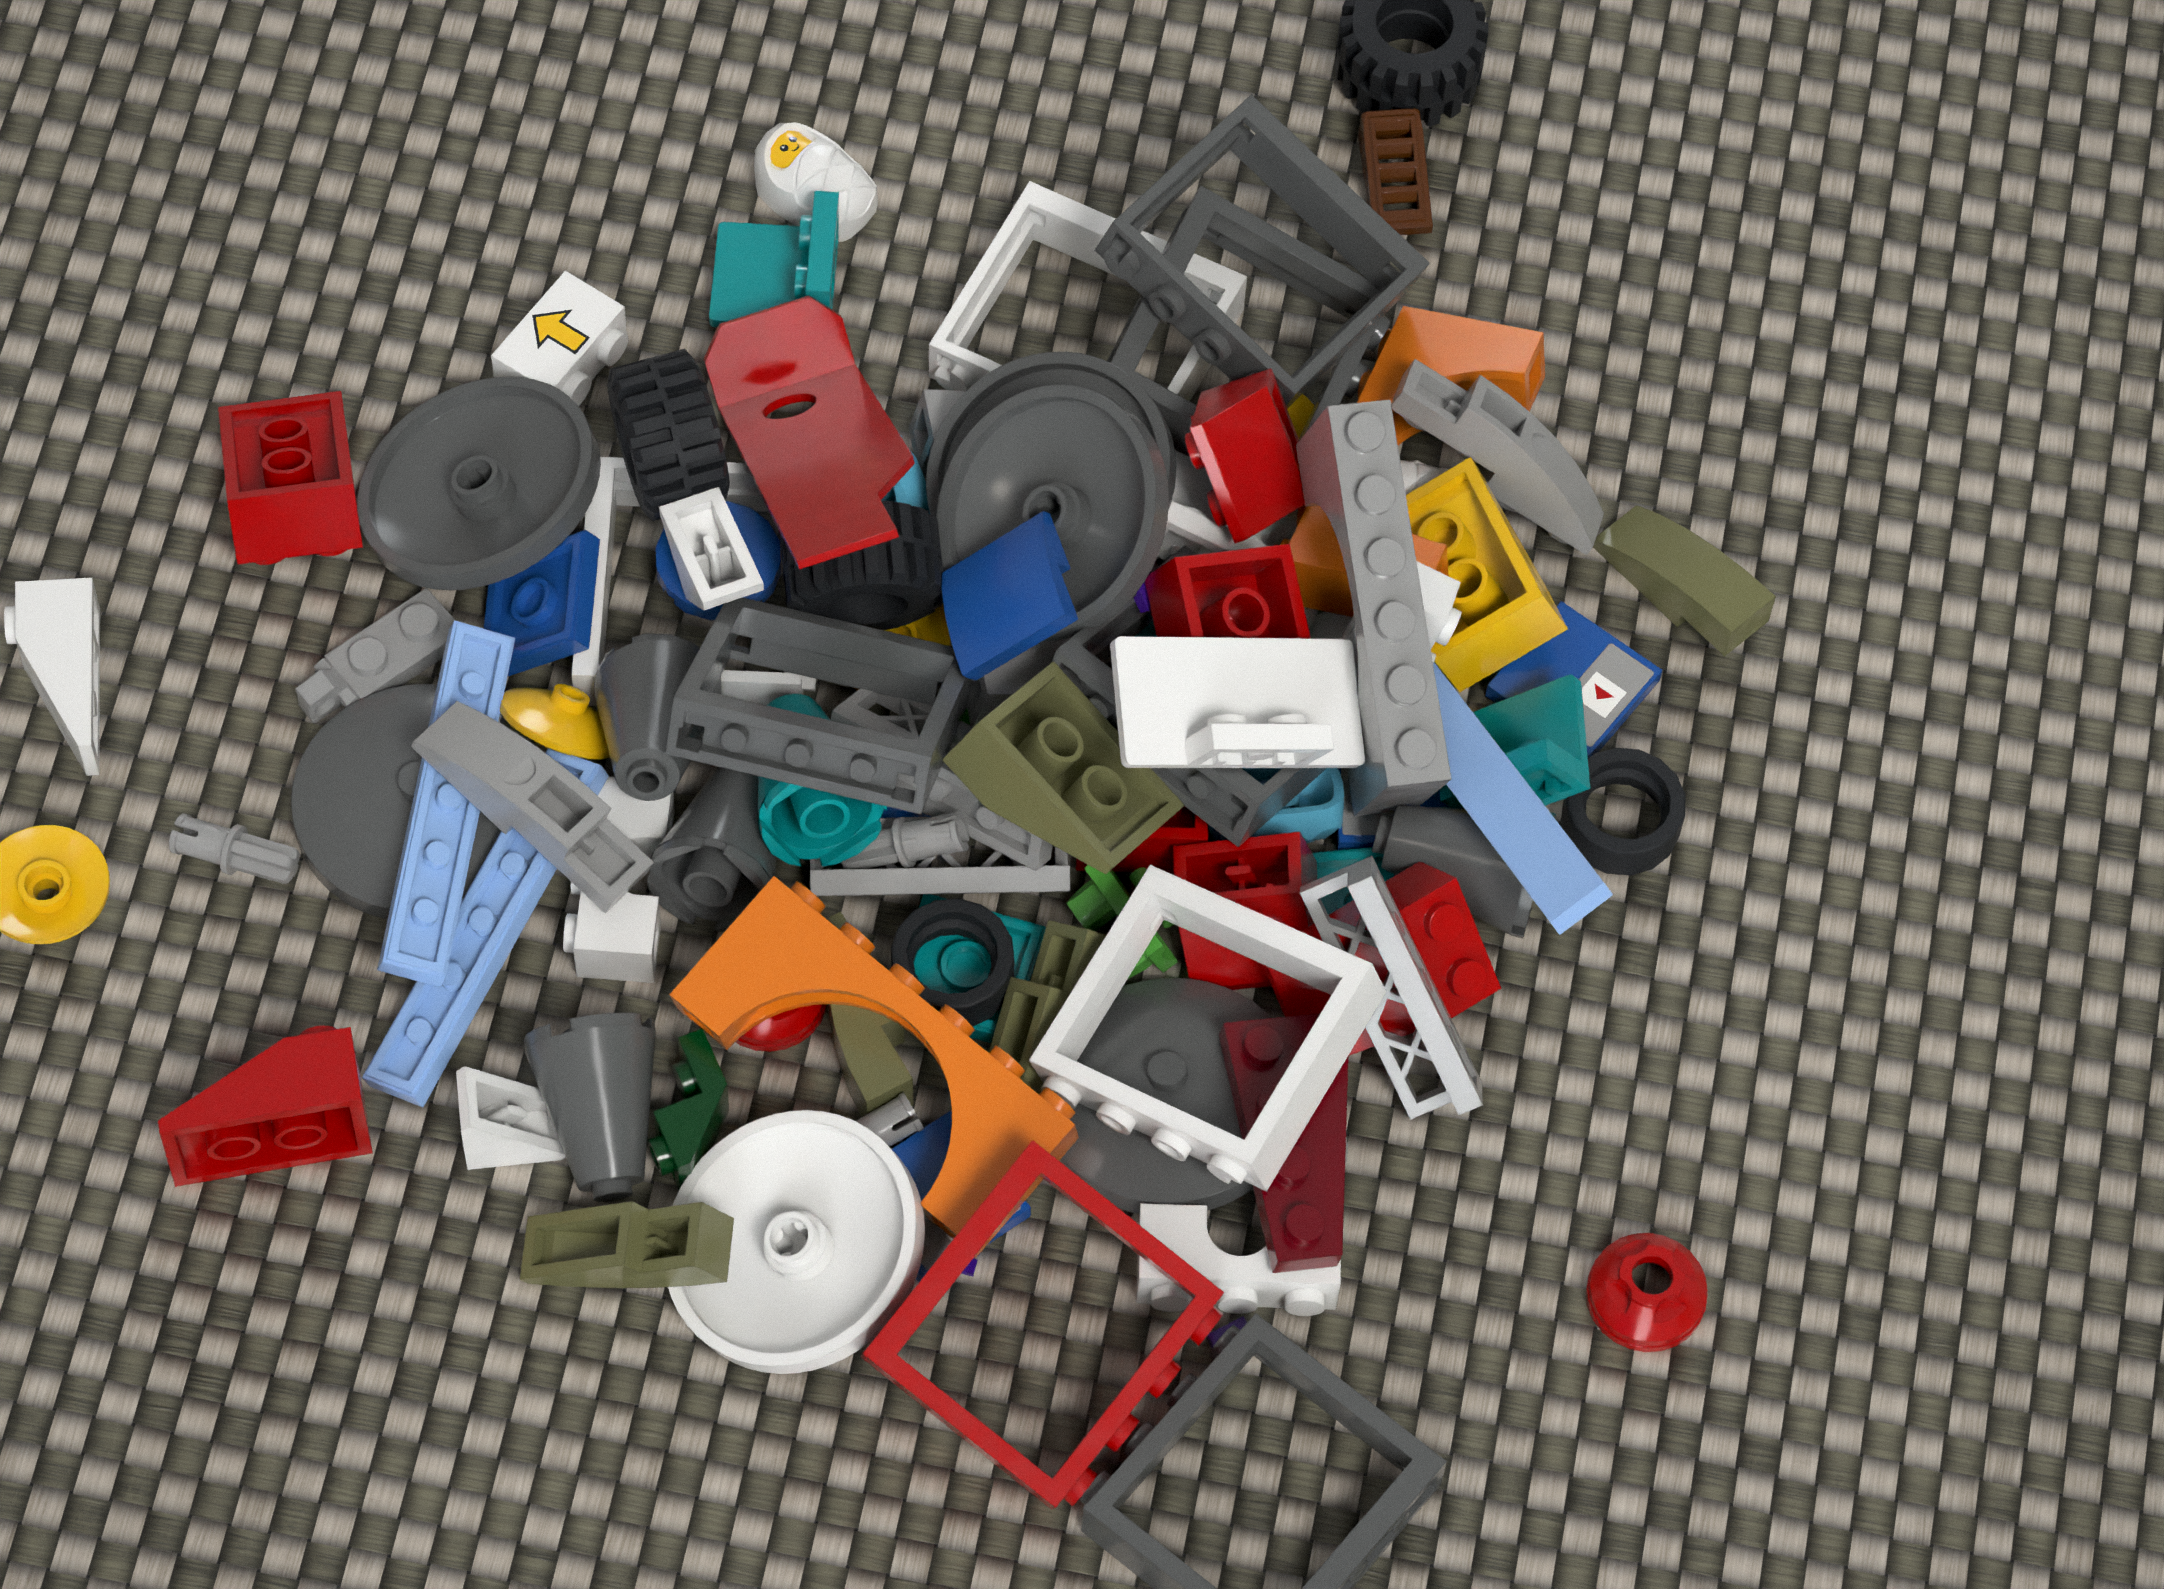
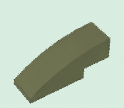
[1593,505,1776,657]
[829,911,913,1117]
[989,920,1106,1094]
[520,1201,734,1288]

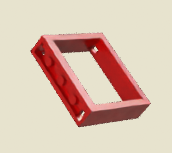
[861,1140,1224,1510]

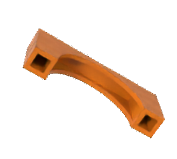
[1280,306,1545,617]
[669,876,1079,1259]

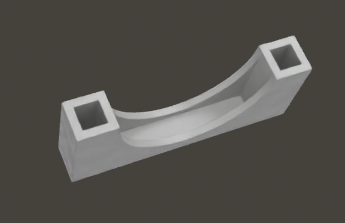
[1296,400,1451,816]

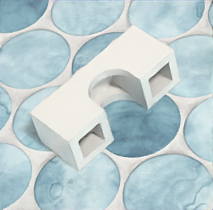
[563,777,675,983]
[1136,1203,1341,1316]

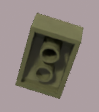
[942,661,1184,874]

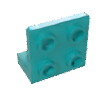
[709,191,839,328]
[1440,674,1590,808]

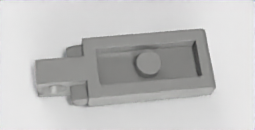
[295,588,456,724]

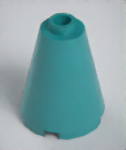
[758,694,887,866]

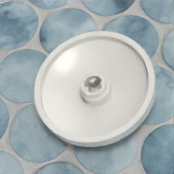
[668,1110,925,1374]

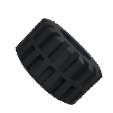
[1335,0,1488,127]
[607,349,730,521]
[780,500,943,630]

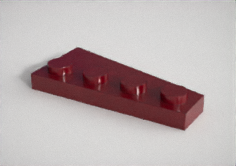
[1219,1013,1349,1273]

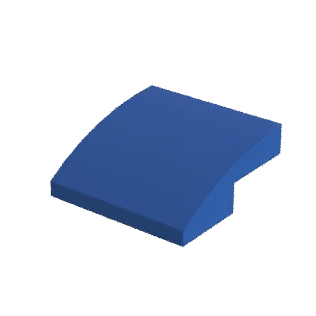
[942,511,1078,681]

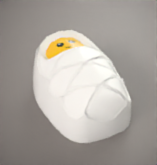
[754,122,878,242]

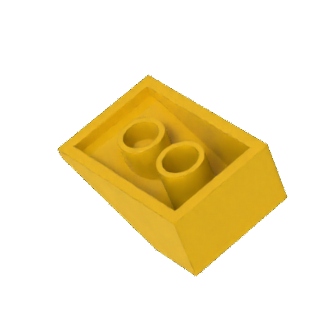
[1406,457,1568,692]

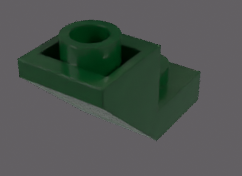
[647,1028,729,1190]

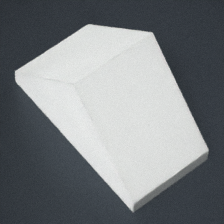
[659,487,764,610]
[456,1066,566,1170]

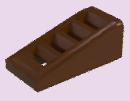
[1358,108,1433,235]

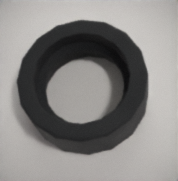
[1561,748,1686,876]
[891,898,1014,1026]

